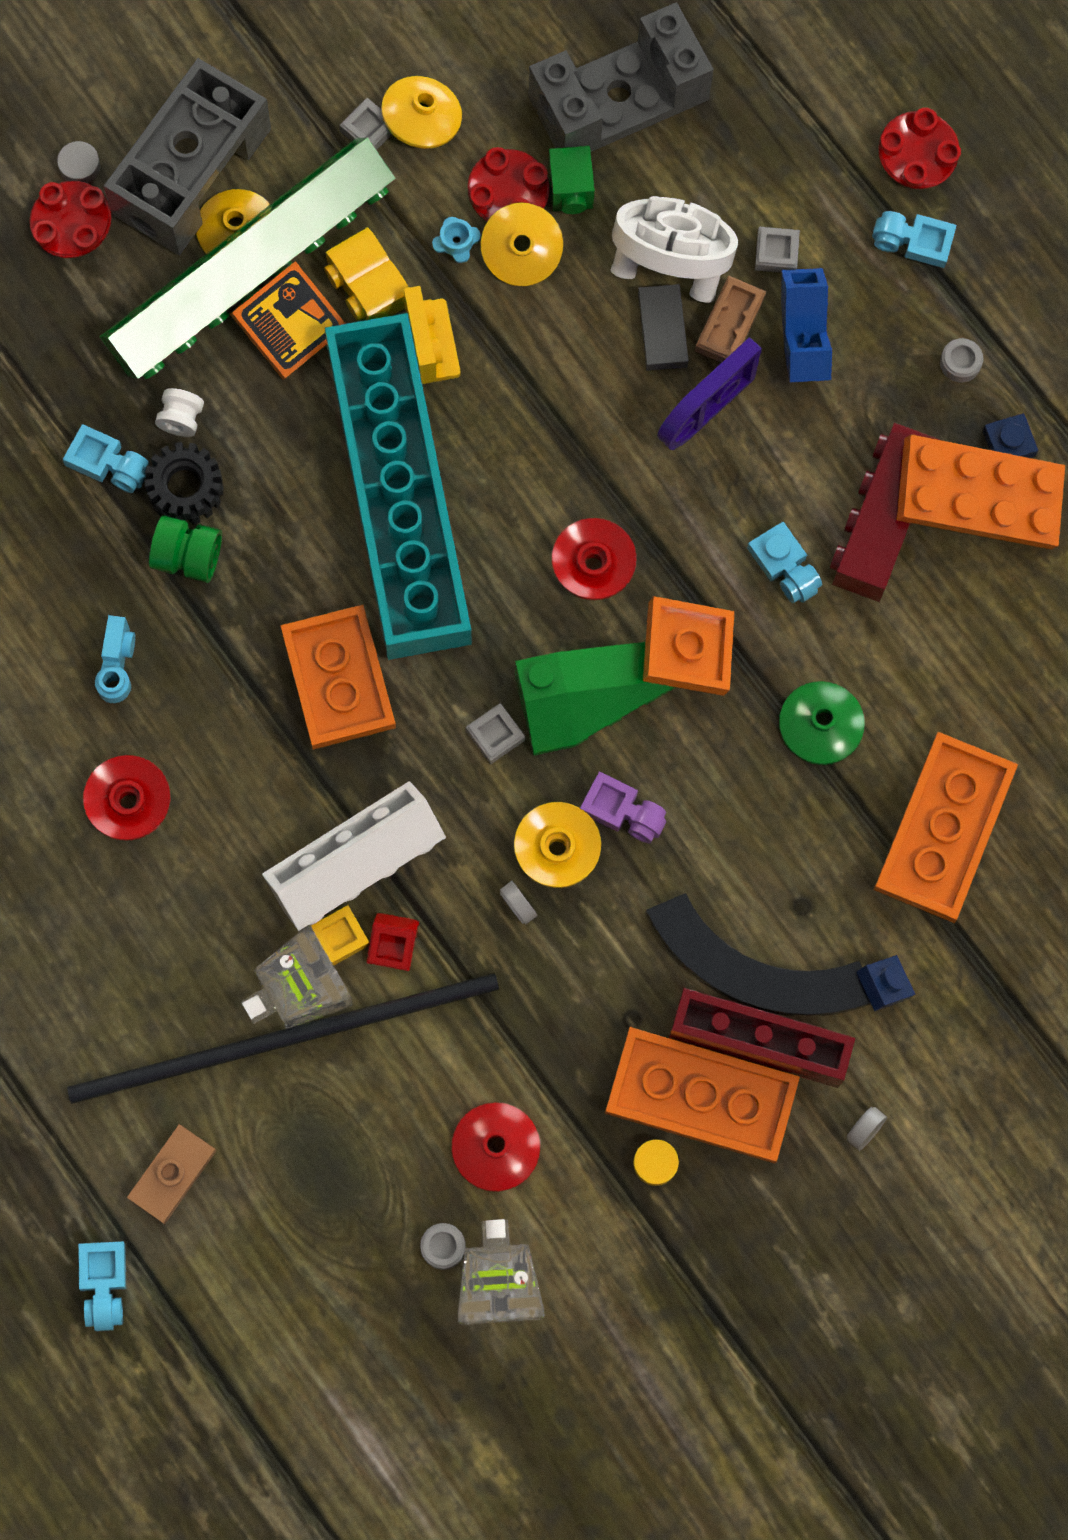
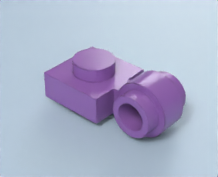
[580,771,667,843]

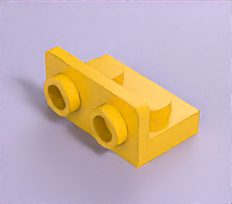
[404,286,460,384]

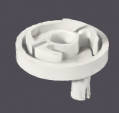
[611,196,738,303]

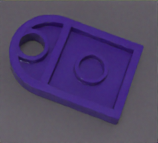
[657,337,762,450]

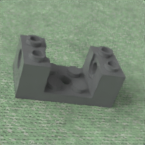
[528,2,714,152]
[104,58,271,256]

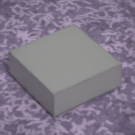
[340,98,392,150]
[755,227,800,273]
[465,703,525,765]

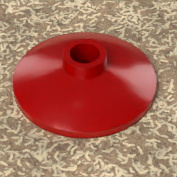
[552,518,637,600]
[83,755,171,841]
[452,1103,540,1192]

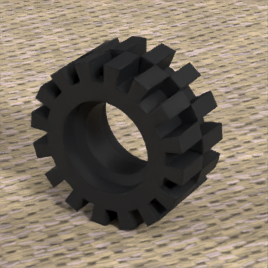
[144,442,224,524]

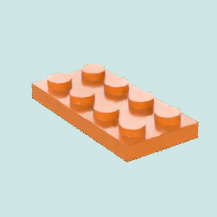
[897,435,1065,549]
[874,732,1018,923]
[605,1027,800,1164]

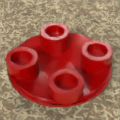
[878,108,961,189]
[468,147,549,222]
[30,181,112,258]

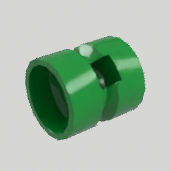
[149,515,222,583]

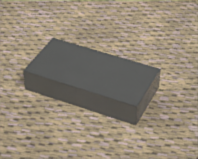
[638,284,688,371]

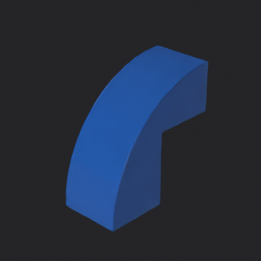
[781,268,832,382]

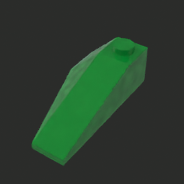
[515,642,677,756]

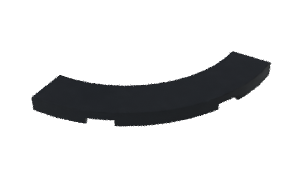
[645,893,871,1016]

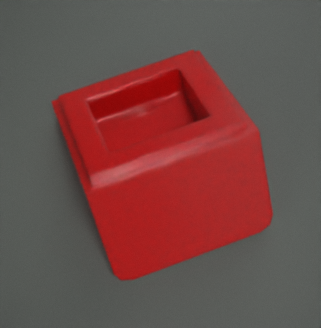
[367,913,419,971]

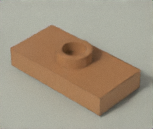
[695,276,767,363]
[127,1124,216,1225]

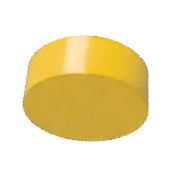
[633,1140,679,1186]

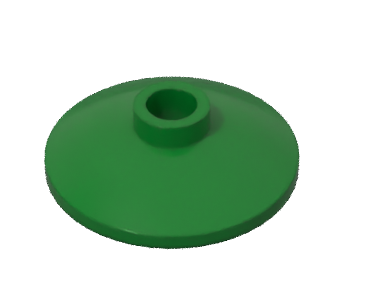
[779,681,865,765]

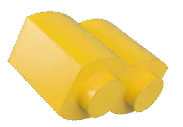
[324,227,409,321]

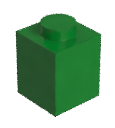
[548,146,595,214]

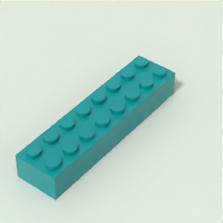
[325,313,472,660]

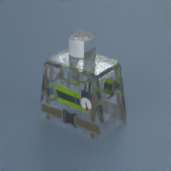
[241,925,353,1028]
[458,1219,545,1325]

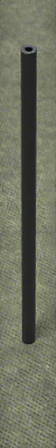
[67,973,499,1104]

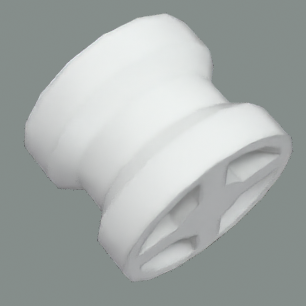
[155,388,204,437]

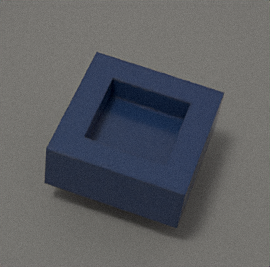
[982,413,1038,458]
[856,955,916,1011]

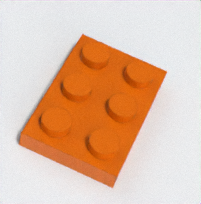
[280,605,396,750]

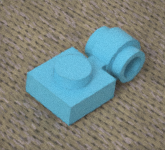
[872,211,957,268]
[63,424,149,493]
[747,522,822,603]
[95,615,135,703]
[78,1241,126,1331]

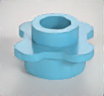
[432,217,481,263]

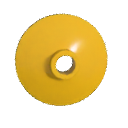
[381,76,462,149]
[196,189,270,254]
[481,203,563,286]
[514,802,601,888]

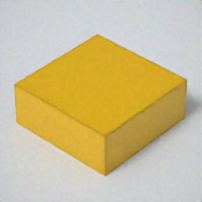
[310,905,370,966]

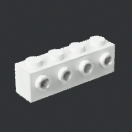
[262,781,446,931]

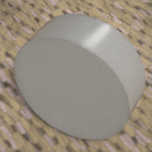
[57,141,100,183]
[940,338,983,382]
[500,881,538,925]
[847,1107,887,1151]
[421,1223,465,1270]

